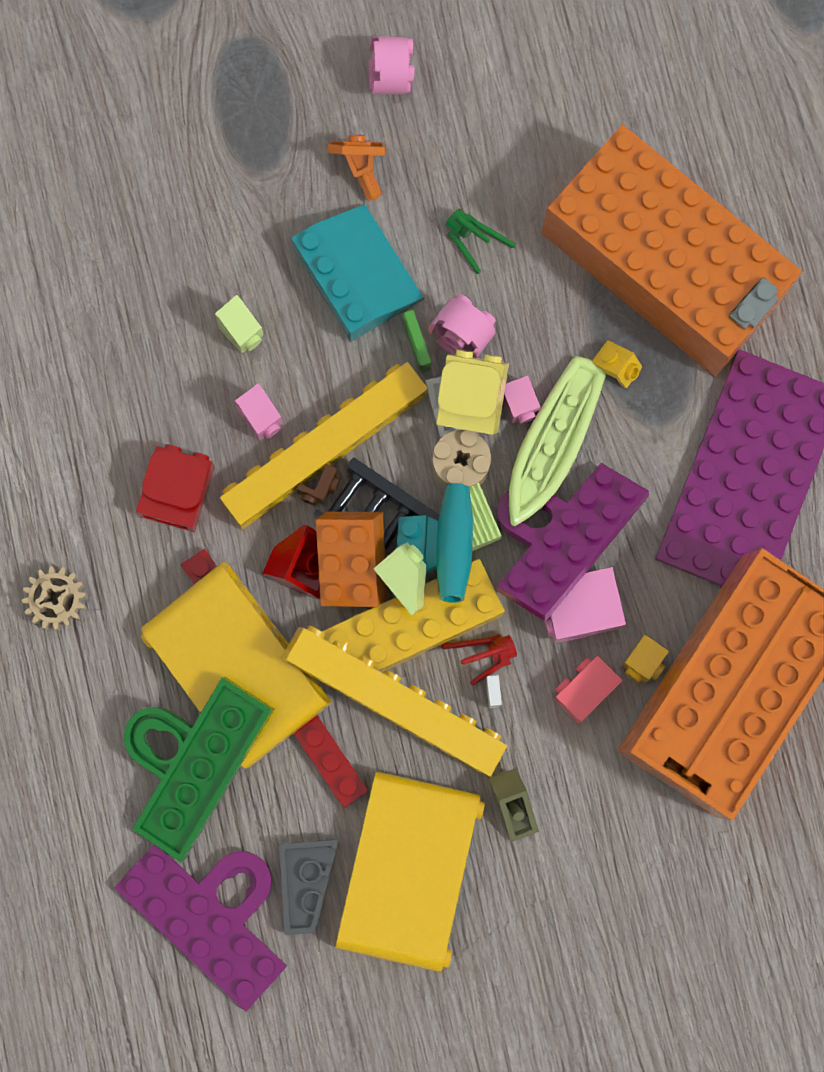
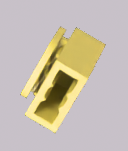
[436,349,509,435]

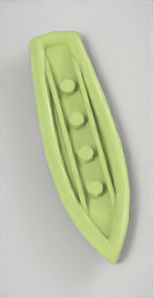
[509,356,606,526]

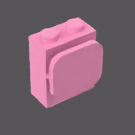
[544,567,626,643]

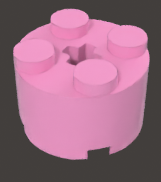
[369,36,414,94]
[428,294,496,358]

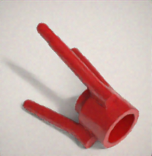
[441,634,517,686]

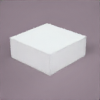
[485,675,502,708]

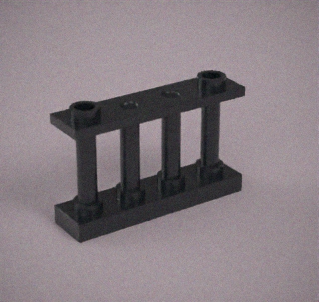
[314,457,439,558]

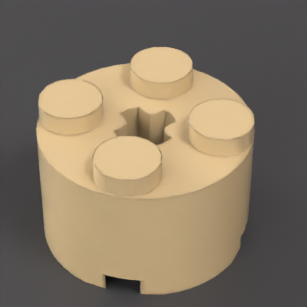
[432,430,491,489]

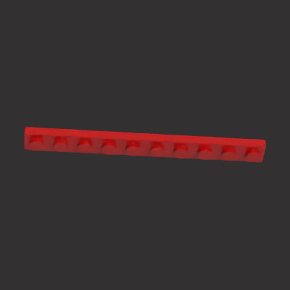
[180,548,369,808]

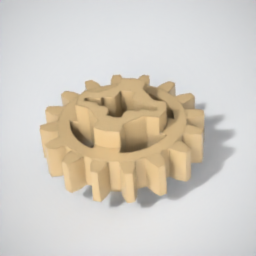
[22,566,88,631]

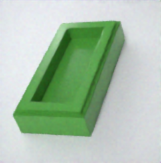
[402,310,432,372]

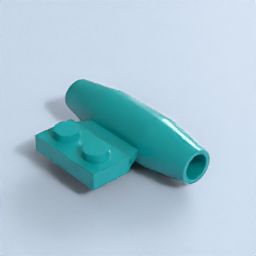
[397,483,474,603]

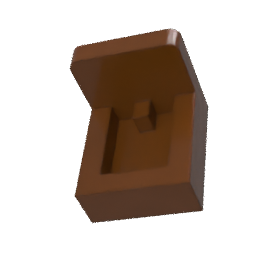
[297,464,341,506]

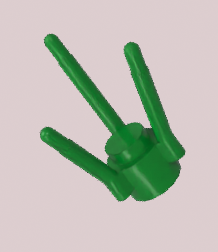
[445,209,516,274]

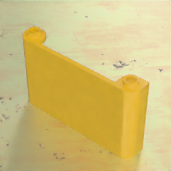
[141,562,333,768]
[335,771,485,973]

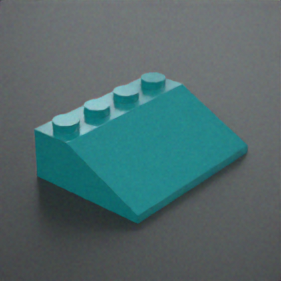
[291,204,424,342]

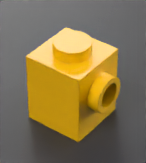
[622,635,669,683]

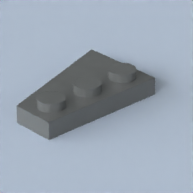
[279,839,339,935]

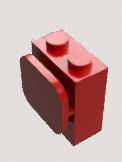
[136,444,215,533]

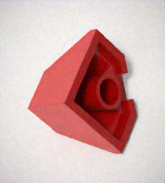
[262,525,321,601]

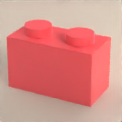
[554,655,623,724]

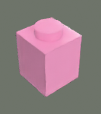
[503,376,541,424]

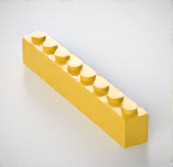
[220,362,428,530]
[281,625,508,777]

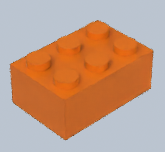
[316,512,387,607]

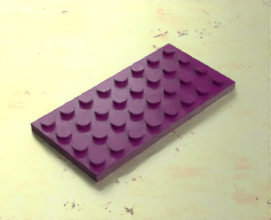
[655,349,824,587]

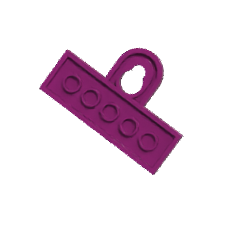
[497,463,649,622]
[114,845,288,1011]

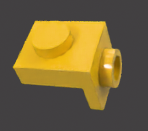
[592,340,642,388]

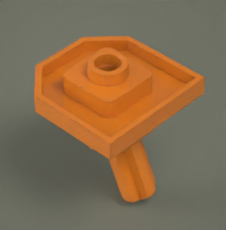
[328,134,386,201]

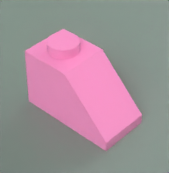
[235,383,282,440]

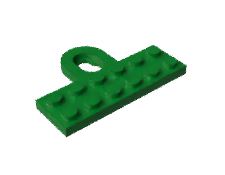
[124,677,274,862]

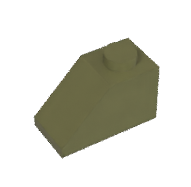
[488,768,539,842]

